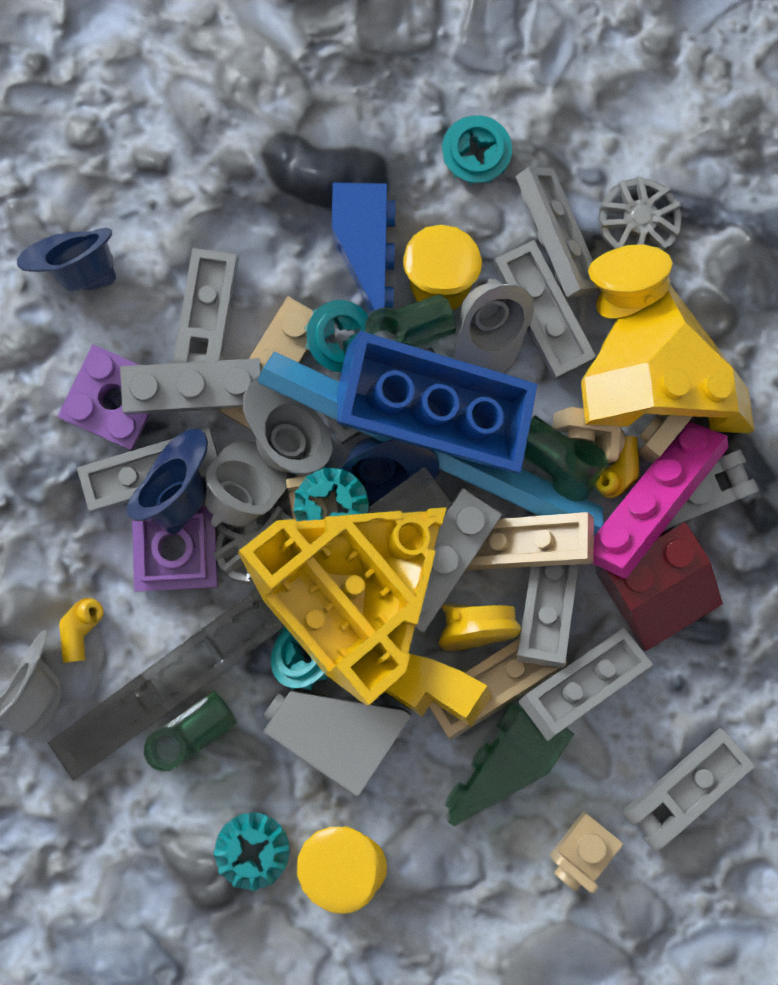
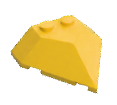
[581,284,755,433]
[238,507,447,706]

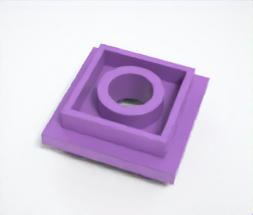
[57,344,150,451]
[132,505,218,592]

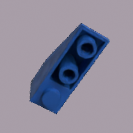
[332,183,396,328]

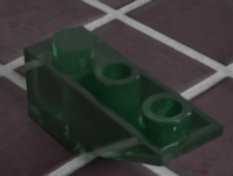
[444,703,575,826]

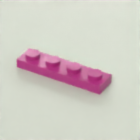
[593,422,729,579]

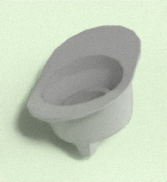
[453,279,535,374]
[243,376,333,474]
[204,441,288,527]
[0,630,61,739]

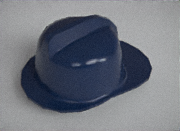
[17,227,116,292]
[126,428,208,534]
[335,437,439,511]

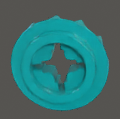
[442,115,512,186]
[304,300,375,372]
[293,468,369,521]
[271,628,327,691]
[213,812,290,892]

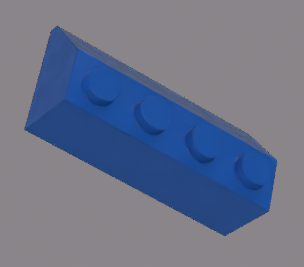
[337,331,538,474]

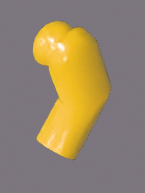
[595,436,640,498]
[59,598,104,663]

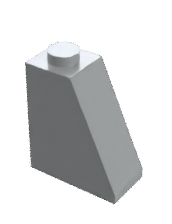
[263,690,411,797]

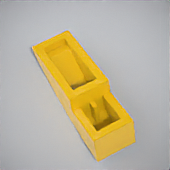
[384,653,492,727]

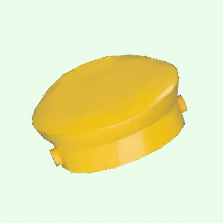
[403,225,482,313]
[588,244,673,319]
[438,603,521,651]
[297,826,387,914]

